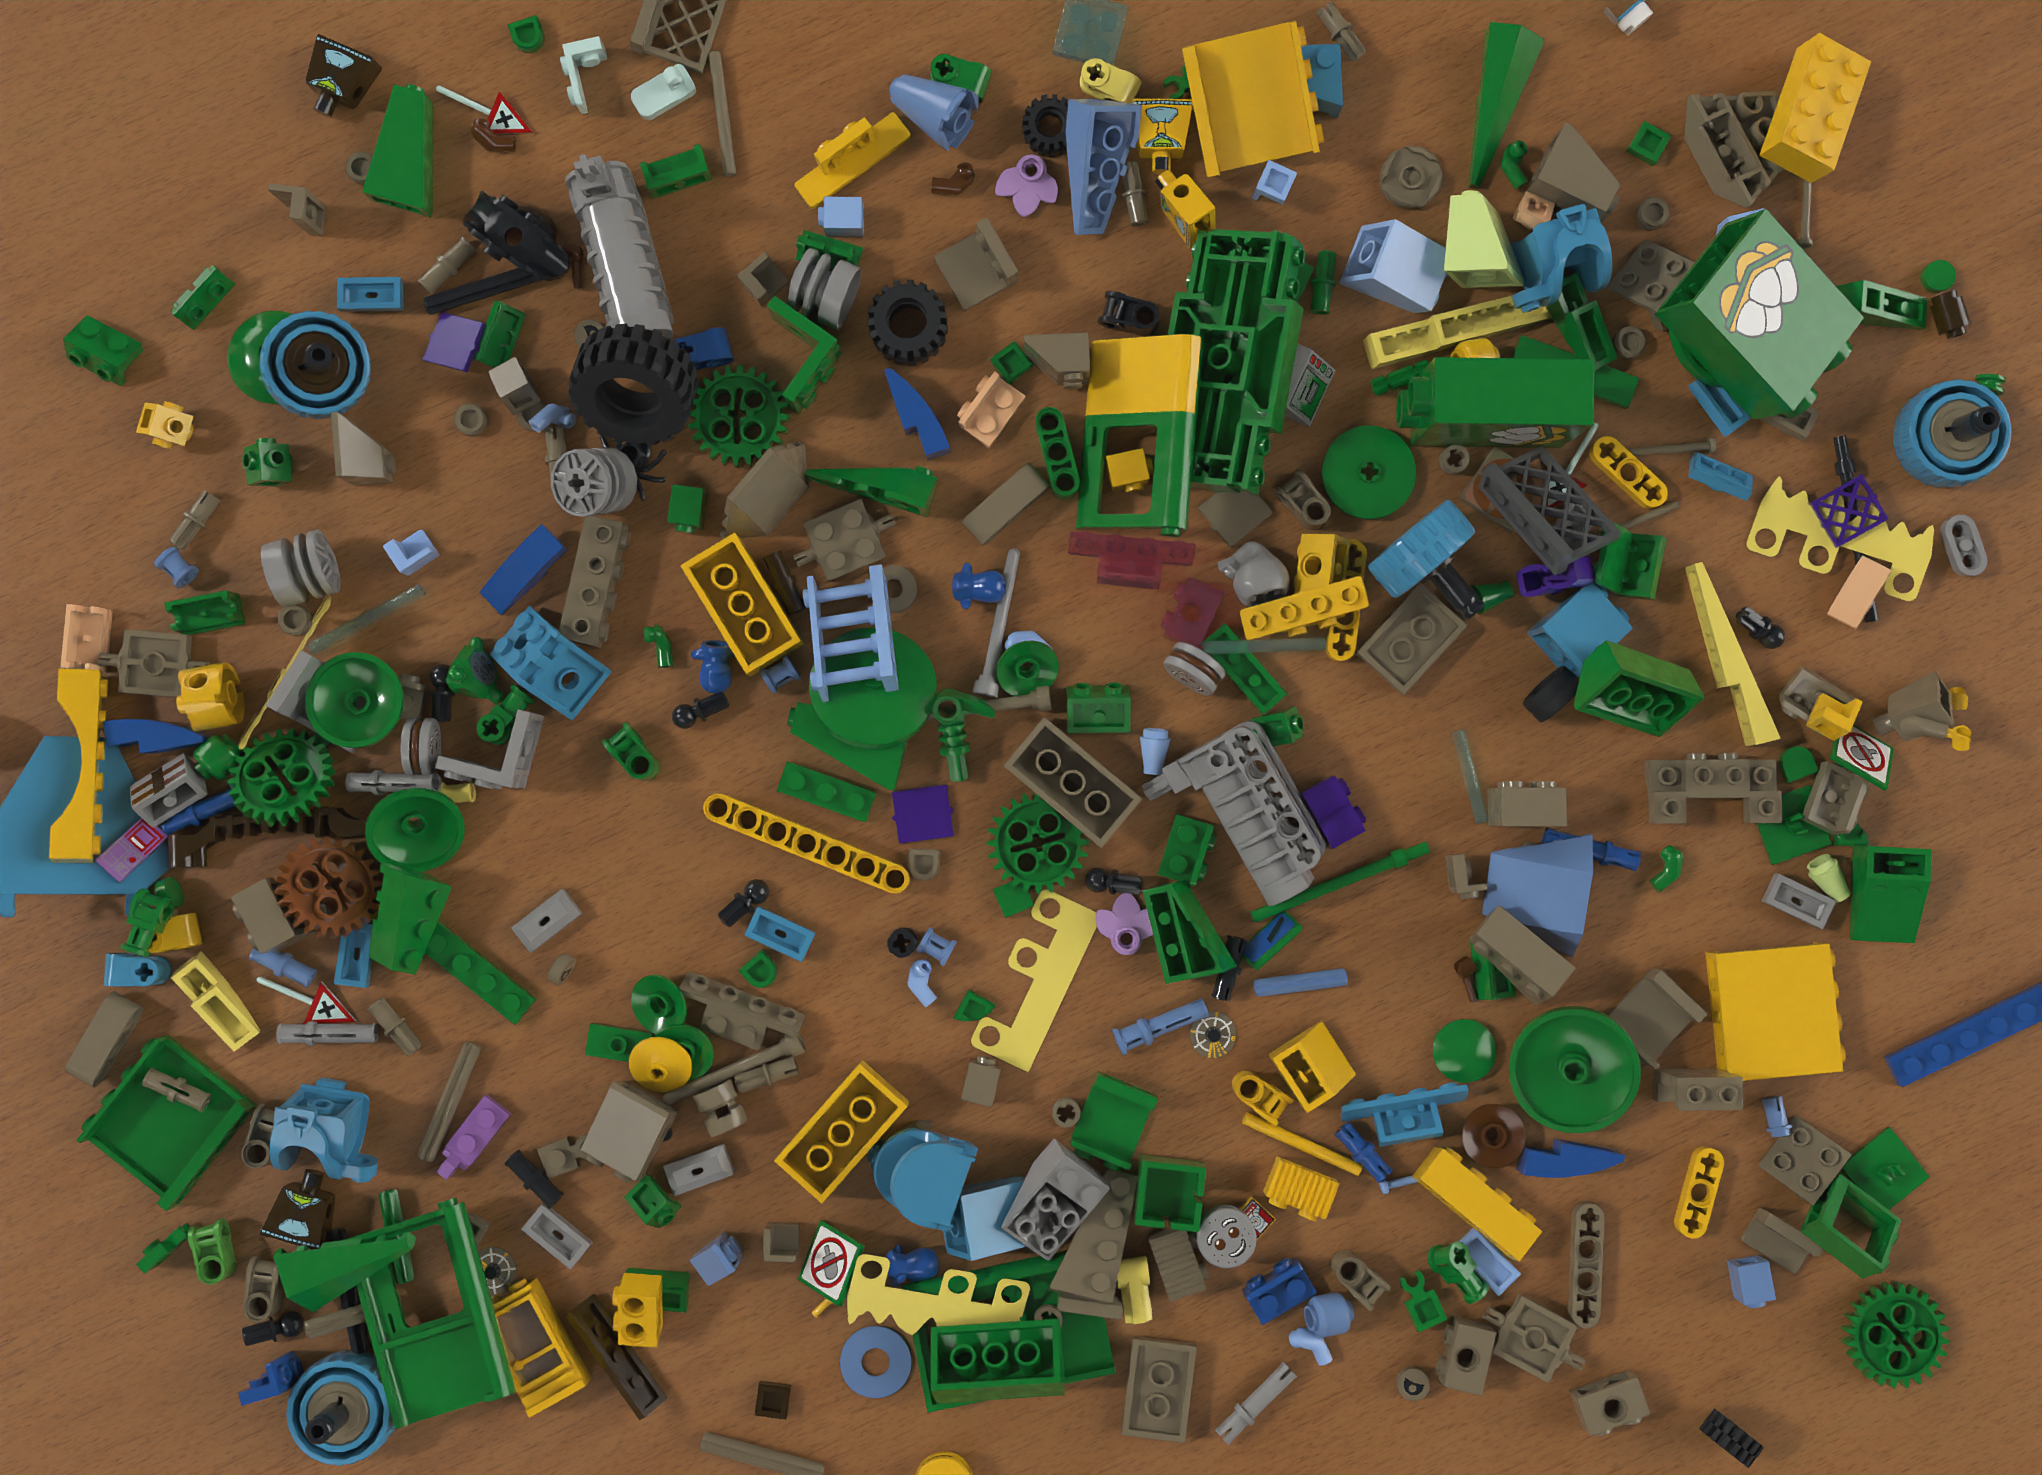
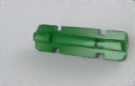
[1370,360,1429,396]

